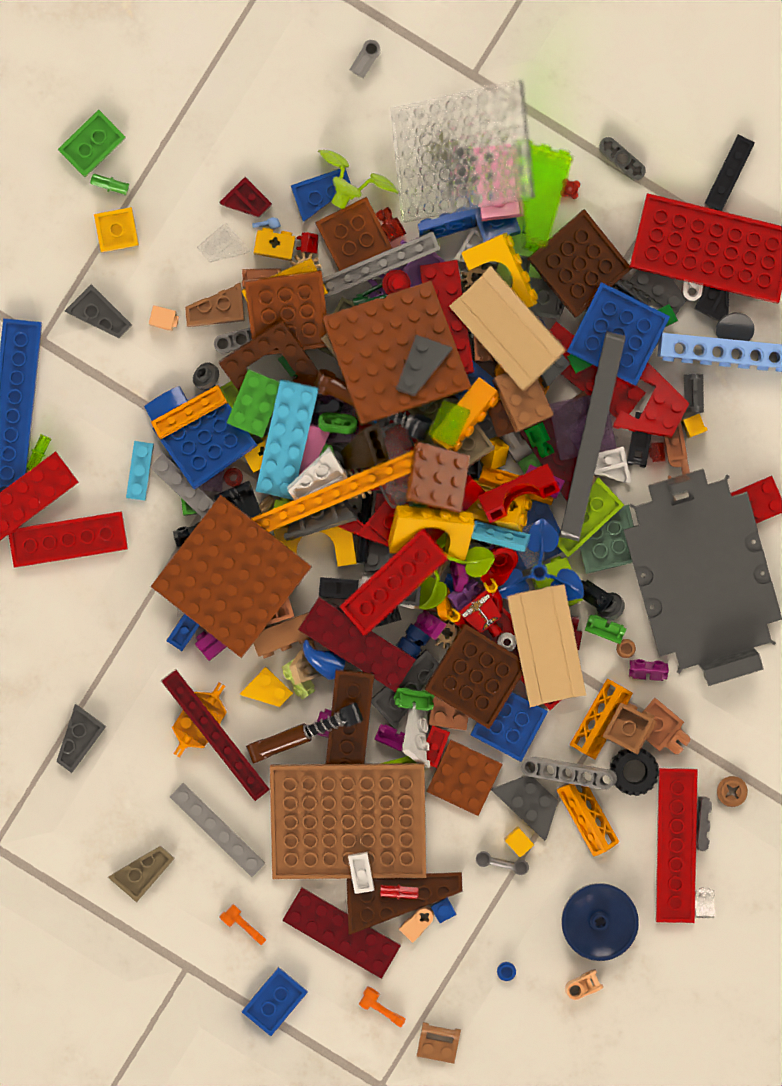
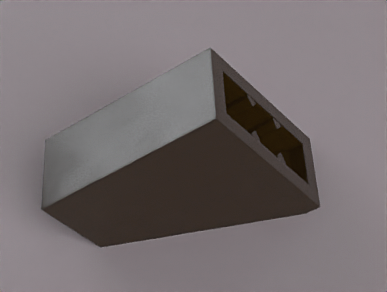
[341,423,390,470]

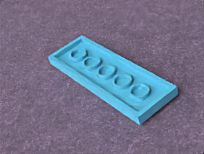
[255,379,318,500]

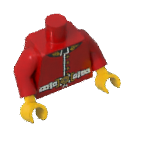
[446,579,504,637]

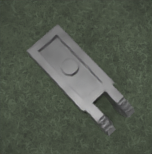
[696,796,712,851]

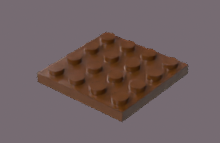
[527,209,632,318]
[424,624,523,729]

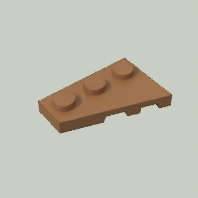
[185,282,245,327]

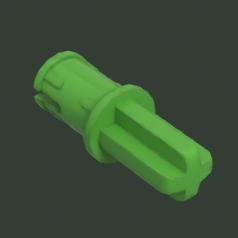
[90,174,129,195]

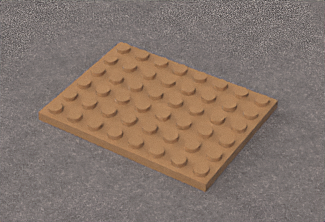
[270,763,426,879]

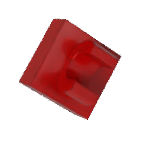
[296,232,318,254]

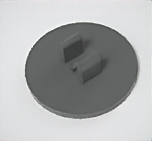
[716,313,754,341]

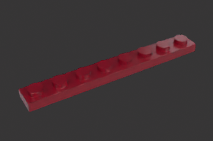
[160,669,270,801]

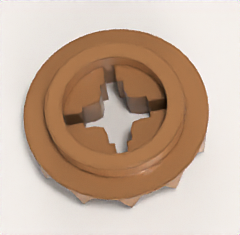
[717,776,748,807]

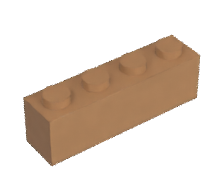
[253,612,310,659]

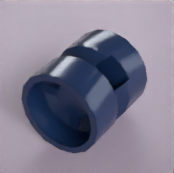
[396,623,431,659]

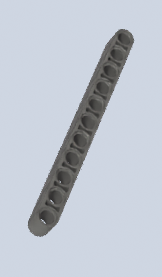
[560,331,625,541]

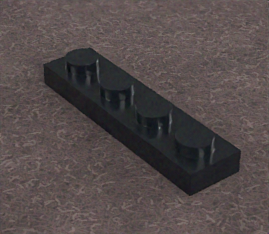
[704,134,755,211]

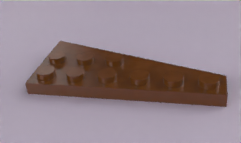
[347,872,463,935]

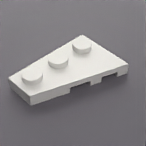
[287,447,348,500]
[402,703,430,768]

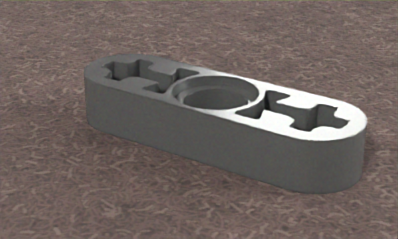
[599,137,646,181]

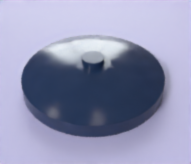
[561,883,639,961]

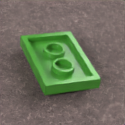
[58,110,126,177]
[226,369,280,438]

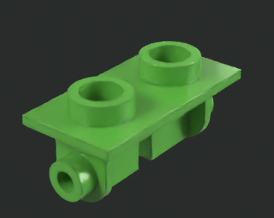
[585,614,627,644]
[393,688,434,711]

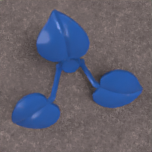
[497,518,584,601]

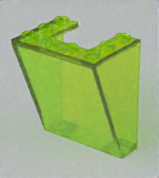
[513,138,574,252]

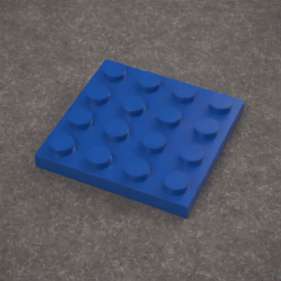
[567,282,670,386]
[152,385,258,490]

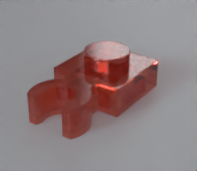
[376,207,407,242]

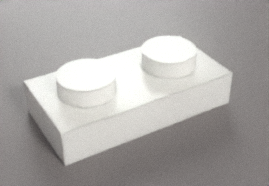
[348,852,374,894]

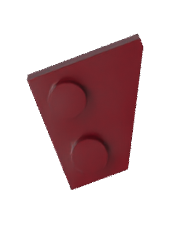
[219,177,272,218]

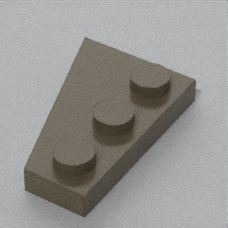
[108,845,175,902]

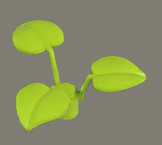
[318,150,399,209]
[419,532,495,609]

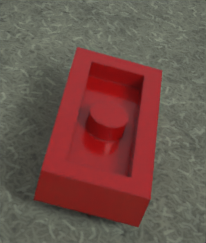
[426,725,450,768]

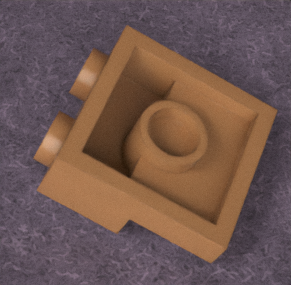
[603,702,657,755]

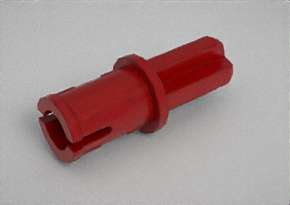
[380,884,419,900]

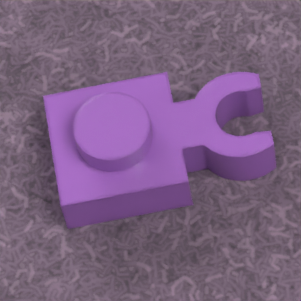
[447,579,482,612]

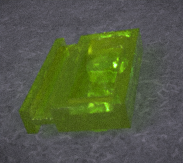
[428,400,470,447]

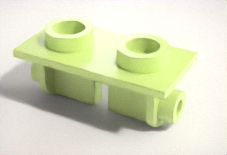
[282,659,315,699]

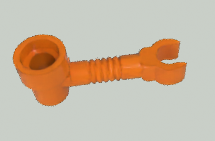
[219,904,266,945]
[359,986,406,1027]

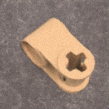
[399,906,434,943]
[565,969,603,1000]

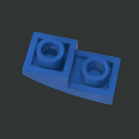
[144,386,188,421]

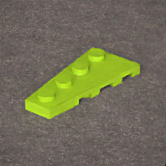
[557,477,624,557]

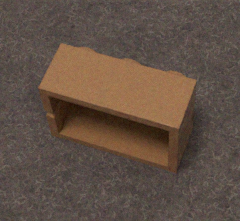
[492,372,554,433]

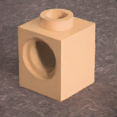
[149,305,179,331]

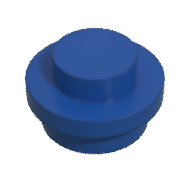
[497,962,516,981]

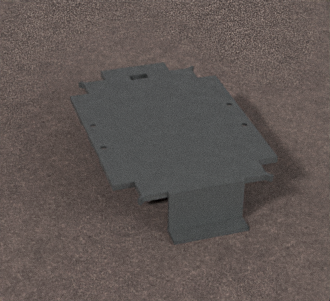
[623,469,782,686]

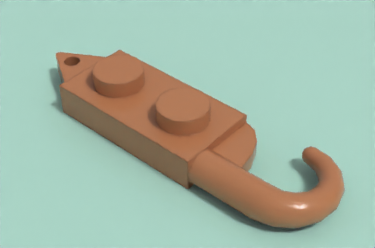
[664,421,690,479]

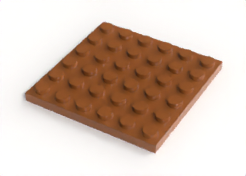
[322,281,471,426]
[151,495,312,658]

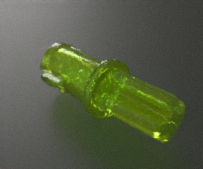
[26,434,52,471]

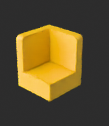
[681,414,708,438]
[480,437,509,470]
[504,827,534,857]

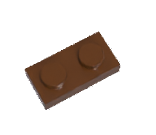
[488,397,515,437]

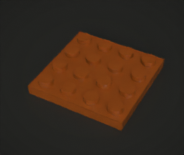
[244,270,327,355]

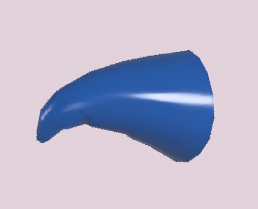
[303,640,346,680]

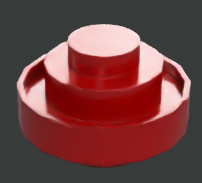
[382,270,411,295]

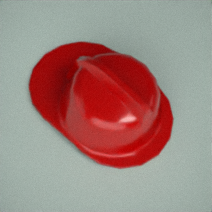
[481,546,518,587]

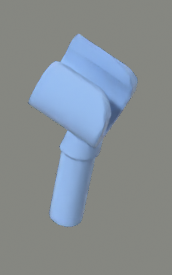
[252,217,281,230]

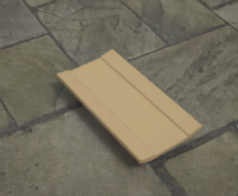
[449,266,565,390]
[507,584,586,707]

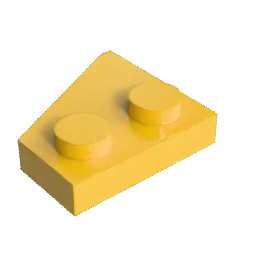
[240,667,293,707]

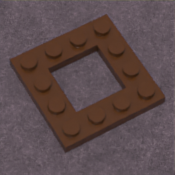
[219,320,319,419]

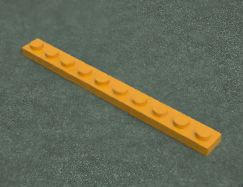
[252,450,414,532]

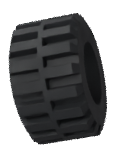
[610,748,659,796]

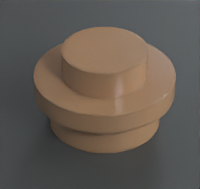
[616,639,636,658]

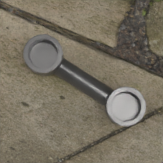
[476,851,529,875]

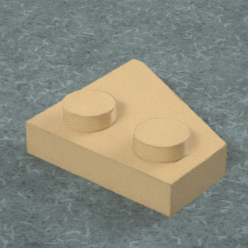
[289,640,322,685]

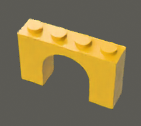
[461,232,538,308]
[388,505,475,561]
[274,525,357,567]

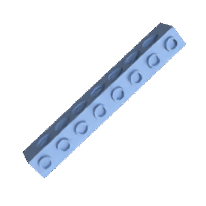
[657,333,782,372]

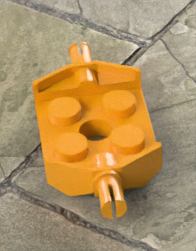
[172,682,227,757]

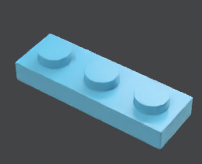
[126,441,154,501]
[471,521,530,552]

